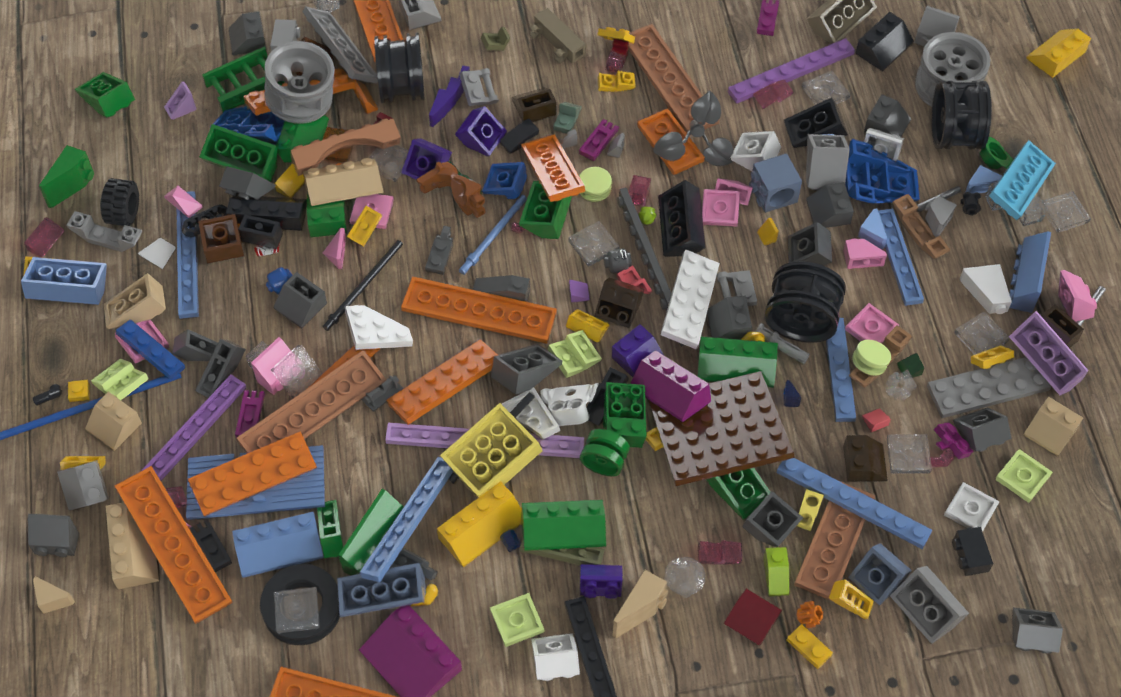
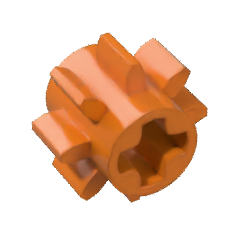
[797,601,823,628]

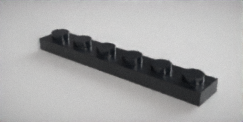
[565,596,617,697]

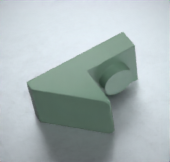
[554,102,582,134]

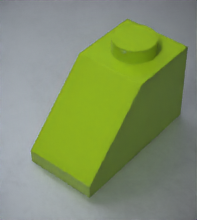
[763,547,790,596]

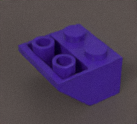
[580,564,623,599]

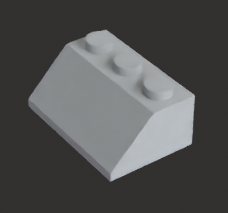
[890,566,969,644]

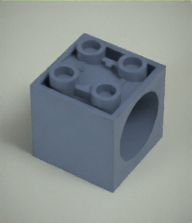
[749,153,802,213]

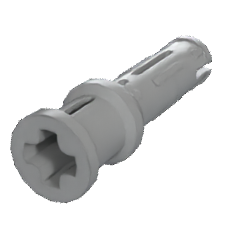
[755,323,810,365]

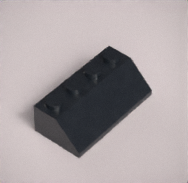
[658,180,706,257]
[226,195,307,231]

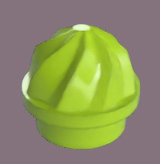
[638,207,657,225]

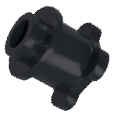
[960,192,981,216]

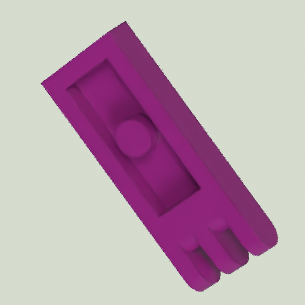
[756,0,779,36]
[579,119,619,161]
[235,390,265,438]

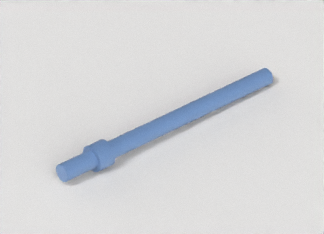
[459,195,527,275]

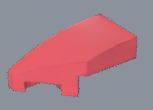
[616,265,652,294]

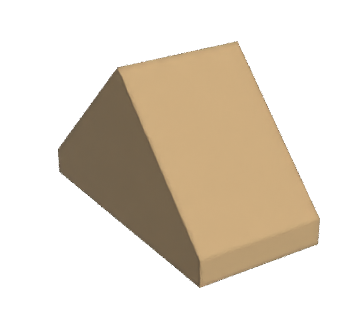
[33,576,75,614]

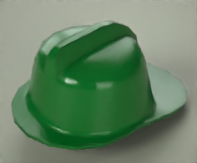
[979,137,1013,169]

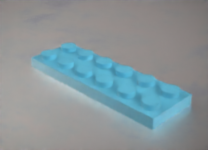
[989,140,1056,220]

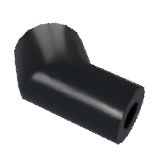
[33,384,62,406]

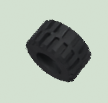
[100,178,139,226]

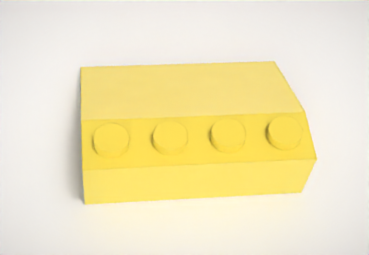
[440,403,543,498]

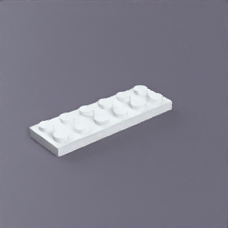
[660,249,720,349]

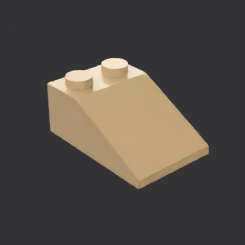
[104,273,166,329]
[612,570,668,638]

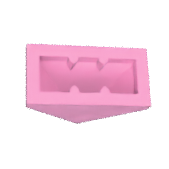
[715,178,753,206]
[164,186,203,218]
[323,228,346,269]

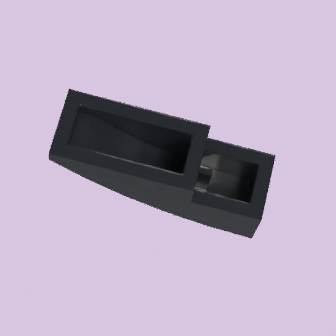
[586,367,629,426]

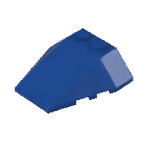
[210,106,285,145]
[845,139,920,203]

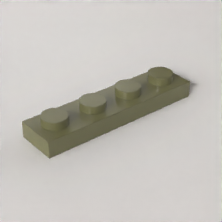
[520,539,605,565]

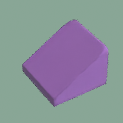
[569,280,590,302]

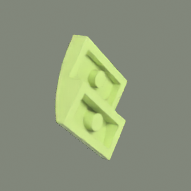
[547,330,602,378]
[91,359,149,400]

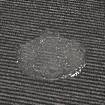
[664,557,706,597]

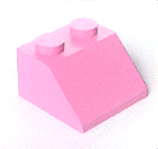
[1058,270,1097,322]
[251,337,301,395]

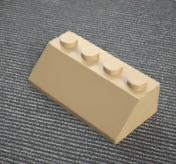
[303,158,383,206]
[106,502,160,590]

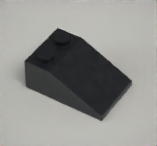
[784,97,848,148]

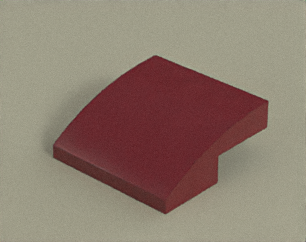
[723,588,782,646]

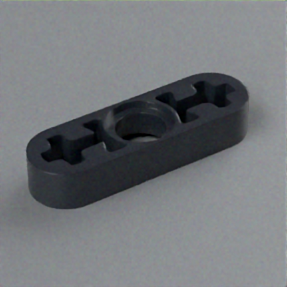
[181,204,227,237]

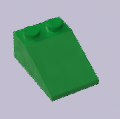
[75,72,135,118]
[39,145,94,208]
[307,193,347,238]
[706,468,771,519]

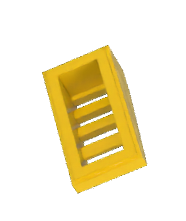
[829,580,874,619]

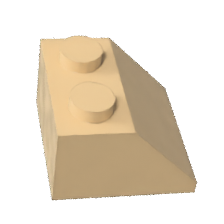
[85,392,142,451]
[1024,397,1083,456]

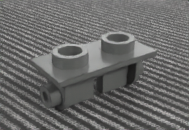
[361,375,403,412]

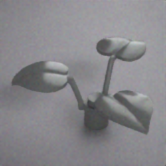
[653,91,733,166]

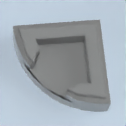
[559,129,577,149]

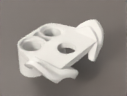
[541,383,598,426]

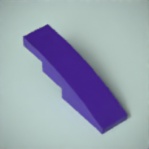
[429,65,470,127]

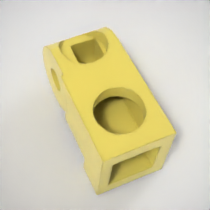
[797,489,824,531]

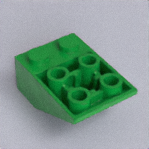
[603,382,646,448]

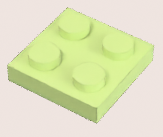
[995,449,1053,503]
[490,593,544,647]

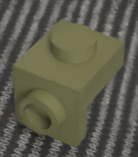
[481,27,510,51]

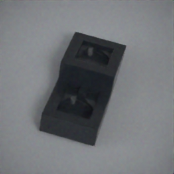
[500,118,539,154]

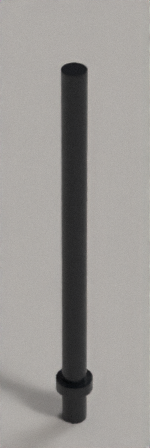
[323,240,403,331]

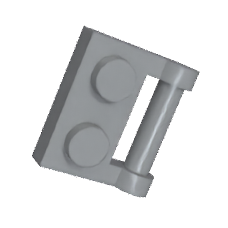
[459,68,499,106]
[717,270,757,306]

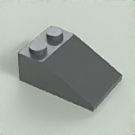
[491,344,563,395]

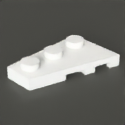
[502,387,560,439]

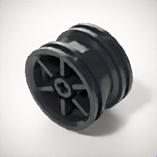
[374,32,425,103]

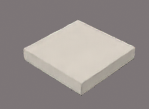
[944,482,999,531]

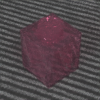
[629,175,651,206]

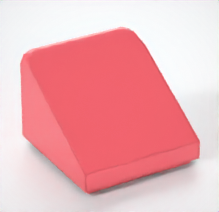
[862,408,891,432]

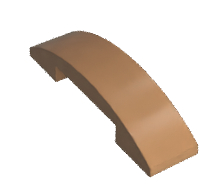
[893,194,950,259]
[849,325,912,388]

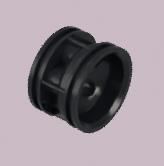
[931,81,992,150]
[764,261,846,343]

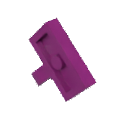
[934,422,974,459]

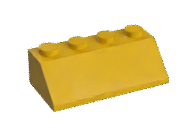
[437,481,521,568]

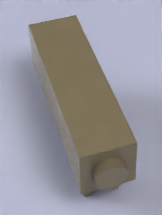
[529,8,586,64]

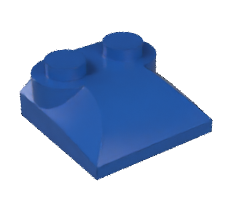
[482,162,527,199]

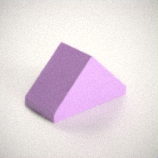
[164,82,196,120]

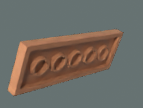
[794,482,876,601]

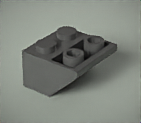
[274,272,327,329]

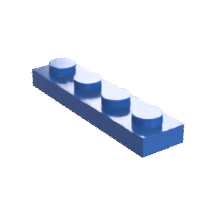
[116,319,185,380]

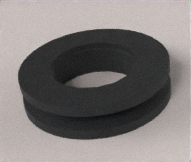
[260,564,340,645]

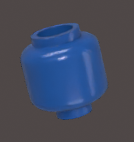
[266,267,293,295]

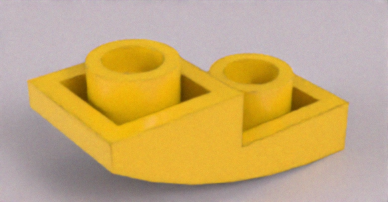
[597,71,635,92]

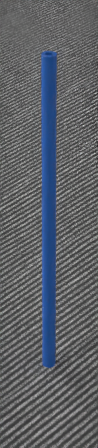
[0,373,182,440]

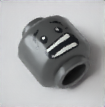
[604,249,632,274]

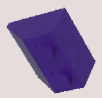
[455,106,507,156]
[401,138,452,179]
[612,324,664,377]

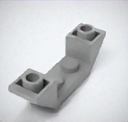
[66,211,142,252]

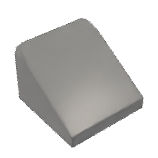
[607,133,625,158]

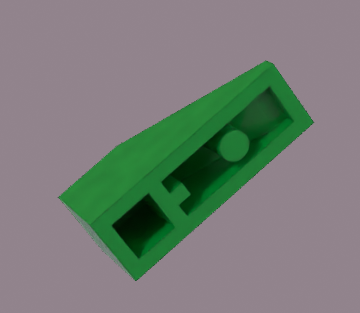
[317,500,344,558]

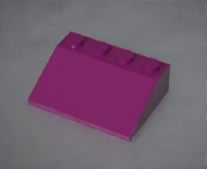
[359,605,462,697]

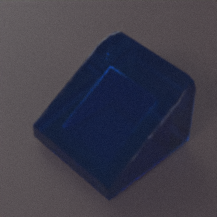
[784,380,801,407]

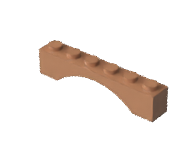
[291,119,401,176]

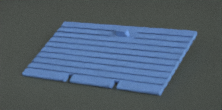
[186,445,325,520]

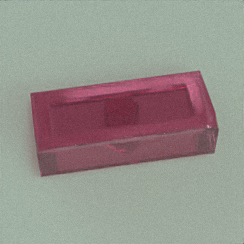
[24,217,64,258]

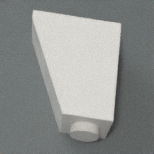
[960,264,1012,314]

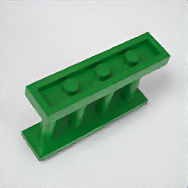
[202,46,285,112]

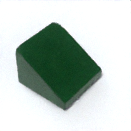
[897,353,924,380]

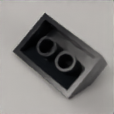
[855,12,914,72]

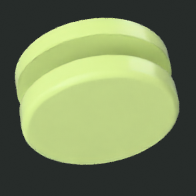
[579,167,612,202]
[852,340,891,376]

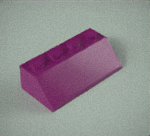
[630,351,712,422]

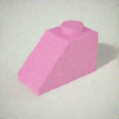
[843,239,887,269]

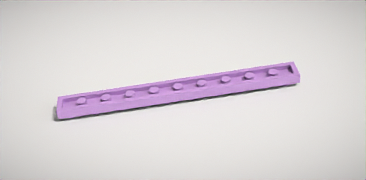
[385,423,584,458]

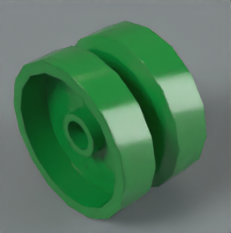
[580,429,630,477]

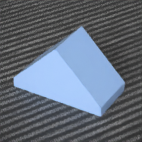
[965,165,1002,193]
[858,209,887,249]

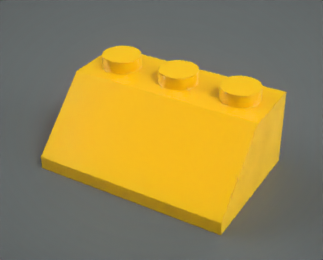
[1026,28,1091,78]

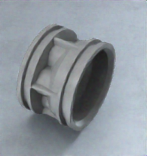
[915,32,990,107]
[265,41,334,123]

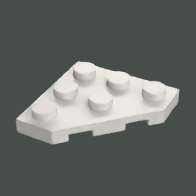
[345,305,413,350]

